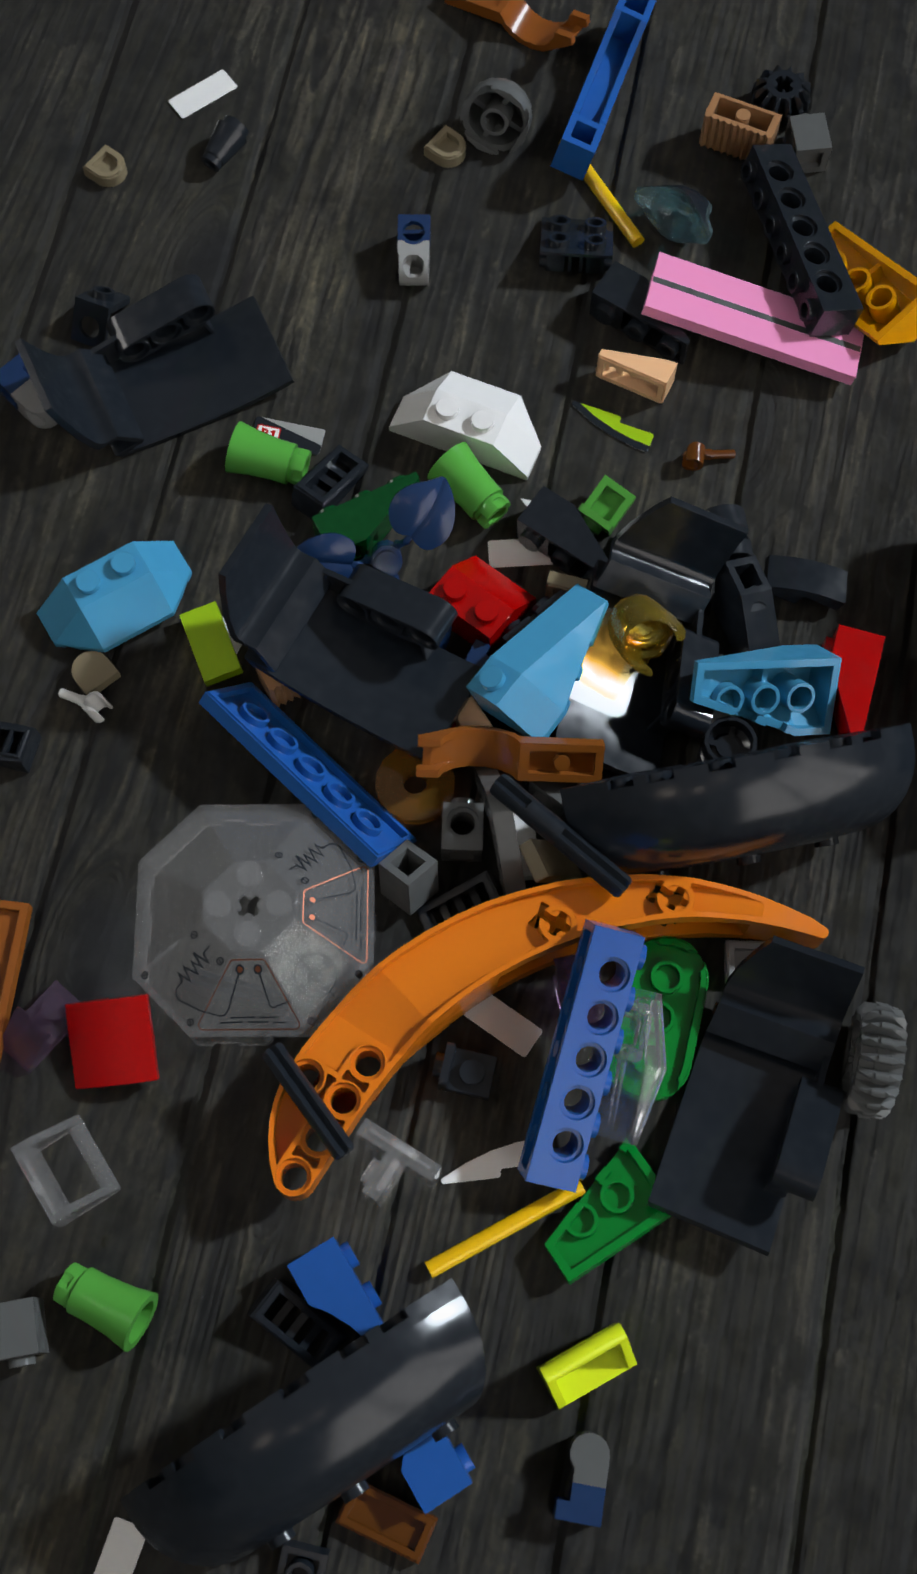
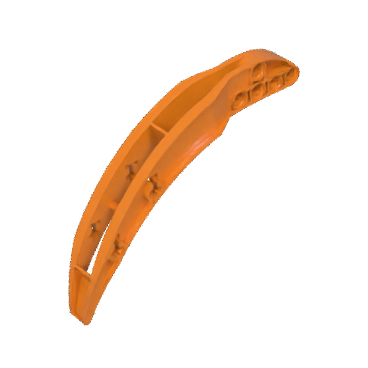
[268,874,829,1201]

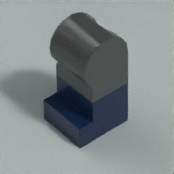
[552,1431,610,1528]

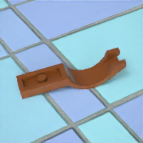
[444,0,590,51]
[416,726,605,783]

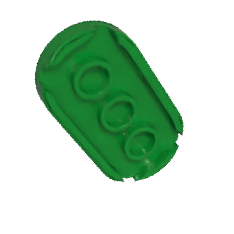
[609,936,709,1103]

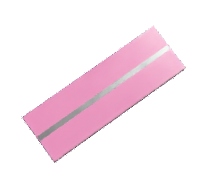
[641,252,864,385]

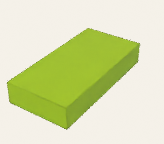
[179,601,243,687]

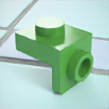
[578,475,636,536]

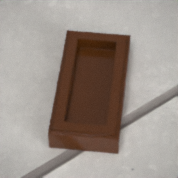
[335,1481,438,1565]

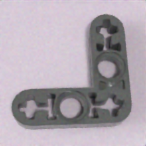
[473,766,526,896]

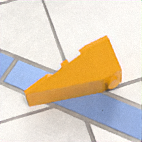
[828,221,917,345]

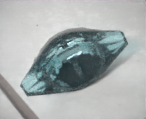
[634,185,713,244]

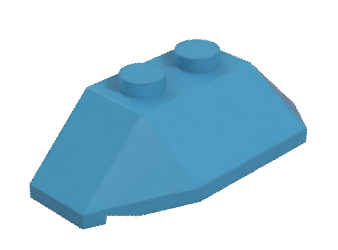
[37,541,192,653]

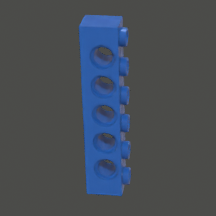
[517,919,647,1193]

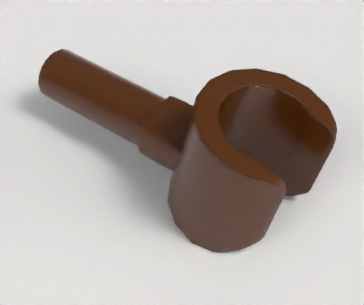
[682,441,736,471]

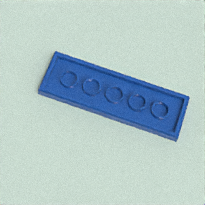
[199,682,417,868]

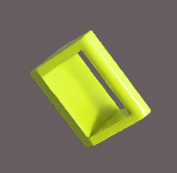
[536,1322,637,1410]

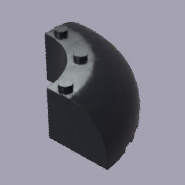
[560,723,915,875]
[120,1278,486,1567]

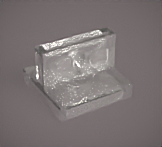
[356,1118,442,1208]

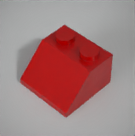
[429,555,537,656]

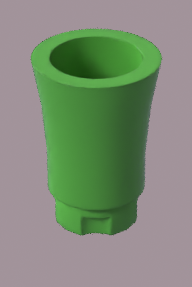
[225,421,311,485]
[427,442,511,529]
[53,1262,159,1352]

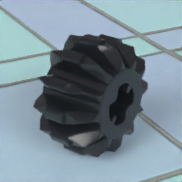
[751,65,811,129]

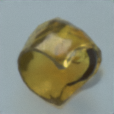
[608,593,686,677]

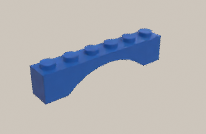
[550,0,656,181]
[287,1237,476,1514]

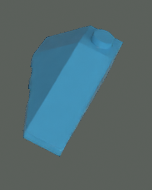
[466,584,609,737]
[690,644,842,736]

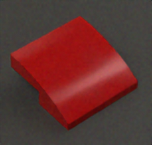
[65,993,160,1089]

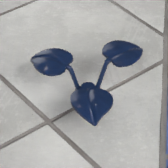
[297,476,455,650]

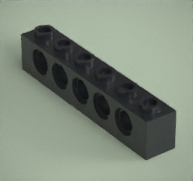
[740,144,864,337]

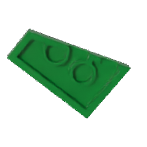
[544,1136,672,1285]

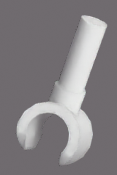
[58,688,113,723]

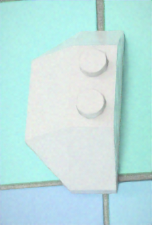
[389,371,541,480]

